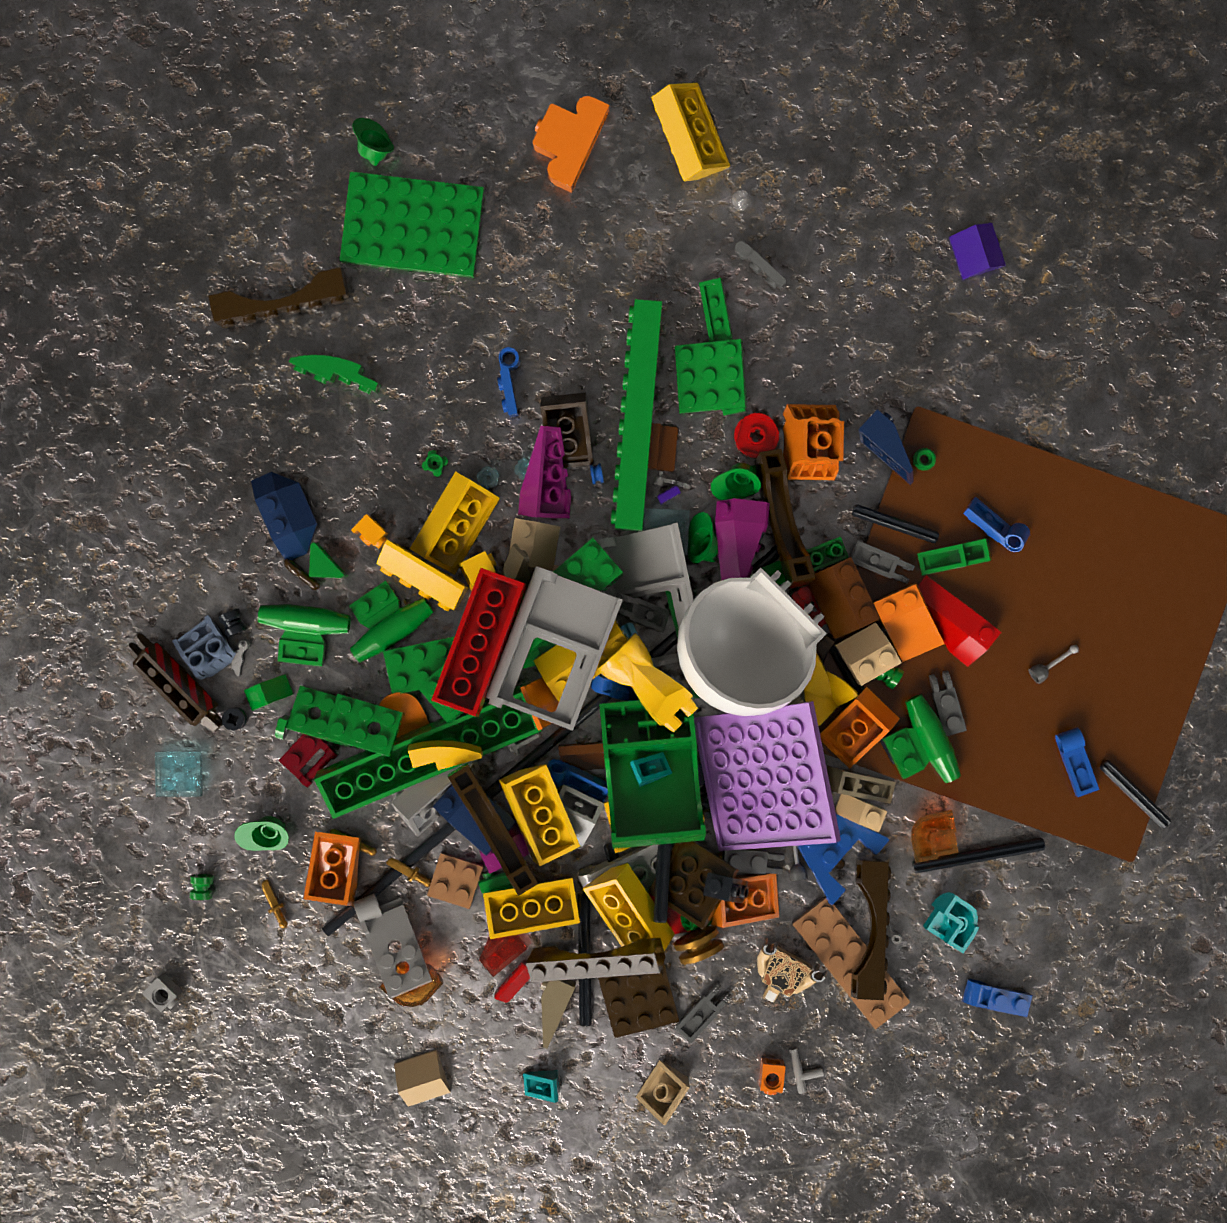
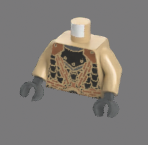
[757,938,827,1002]

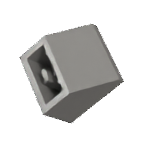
[558,785,604,847]

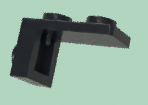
[703,872,749,903]

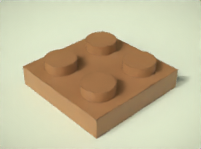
[427,852,484,909]

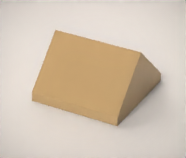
[394,1049,451,1106]
[636,1060,690,1125]

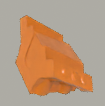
[782,404,844,480]

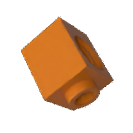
[759,1057,786,1095]

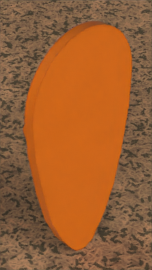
[379,692,429,738]

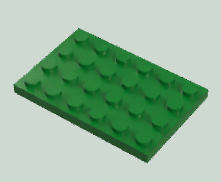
[340,172,484,278]

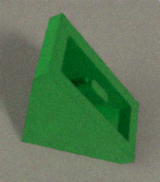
[309,542,348,578]
[244,674,294,711]

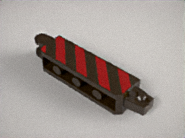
[126,633,223,732]

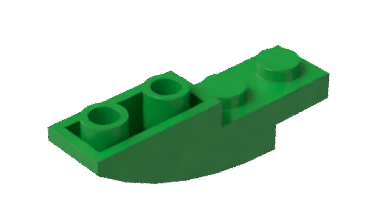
[289,355,381,395]
[756,536,849,585]

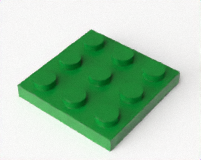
[675,339,747,414]

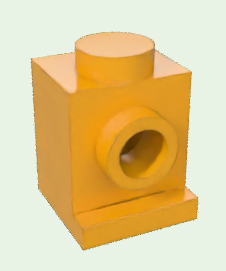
[351,514,389,549]

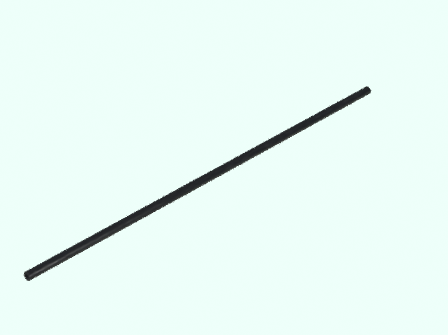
[322,546,779,936]

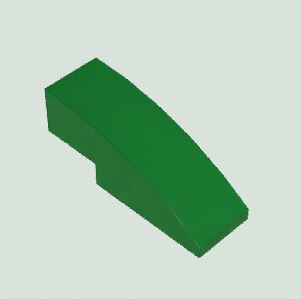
[917,538,992,575]

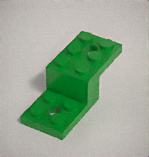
[286,686,404,757]

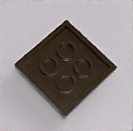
[647,841,739,929]
[598,963,679,1038]

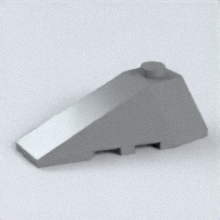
[391,760,480,837]

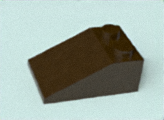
[540,392,594,468]

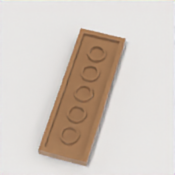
[792,896,910,1030]

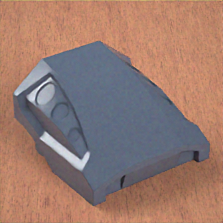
[172,615,236,680]

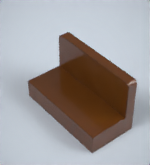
[648,423,678,472]
[559,742,605,770]

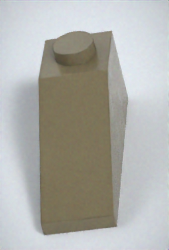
[827,765,896,804]
[540,980,576,1049]

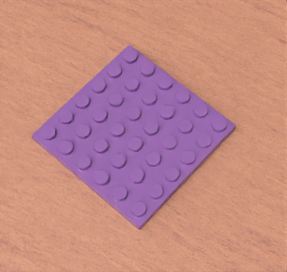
[694,701,841,851]

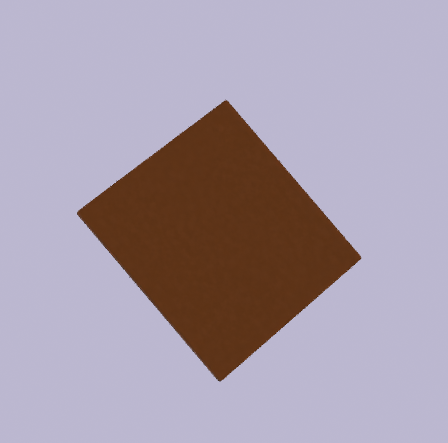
[818,406,1227,862]

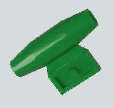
[349,580,434,663]
[258,604,351,666]
[882,694,961,783]

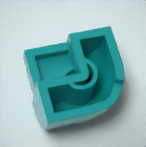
[923,892,979,954]

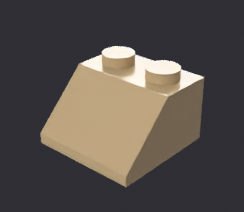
[509,518,560,571]
[836,623,902,686]

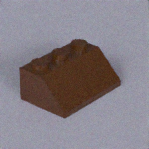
[808,557,880,639]

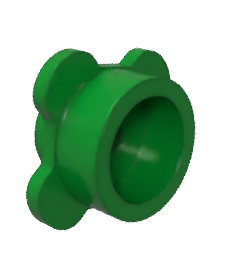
[422,450,448,477]

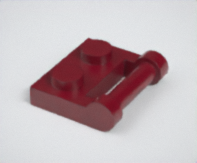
[278,734,339,788]

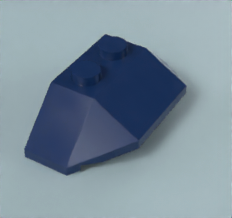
[251,472,317,560]

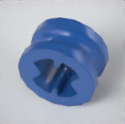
[590,463,604,484]

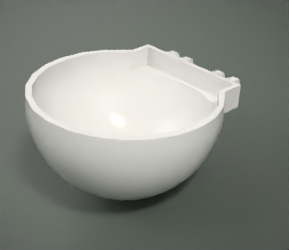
[677,568,827,716]

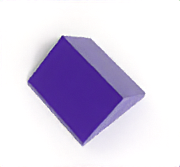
[949,223,1006,280]

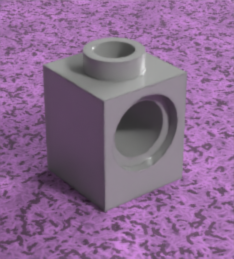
[142,972,183,1012]

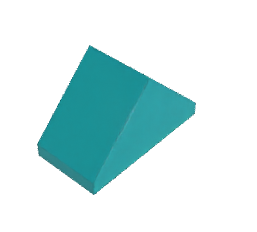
[630,753,672,787]
[523,1070,560,1103]

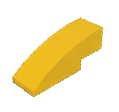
[408,740,482,770]

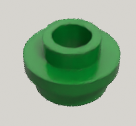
[913,448,936,471]

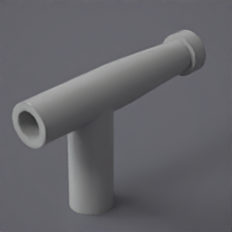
[789,1047,824,1094]

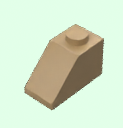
[835,794,887,832]

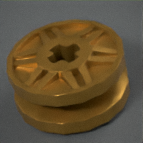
[673,926,724,965]

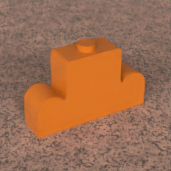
[533,96,610,193]

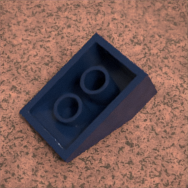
[858,409,914,485]
[433,785,517,856]

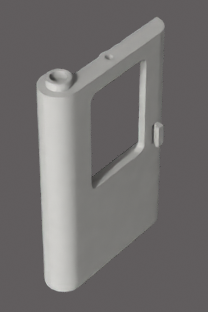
[596,522,694,667]
[486,566,623,731]

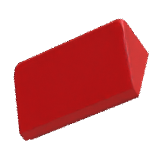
[494,959,530,1003]

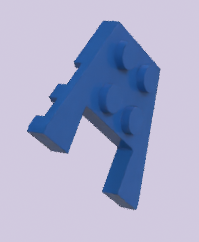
[797,814,889,905]

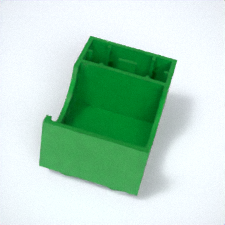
[599,697,706,849]

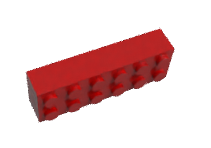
[431,568,527,717]

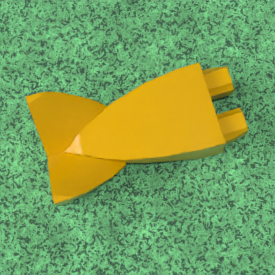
[597,633,698,732]
[804,652,858,726]

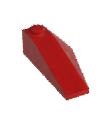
[918,575,1002,667]

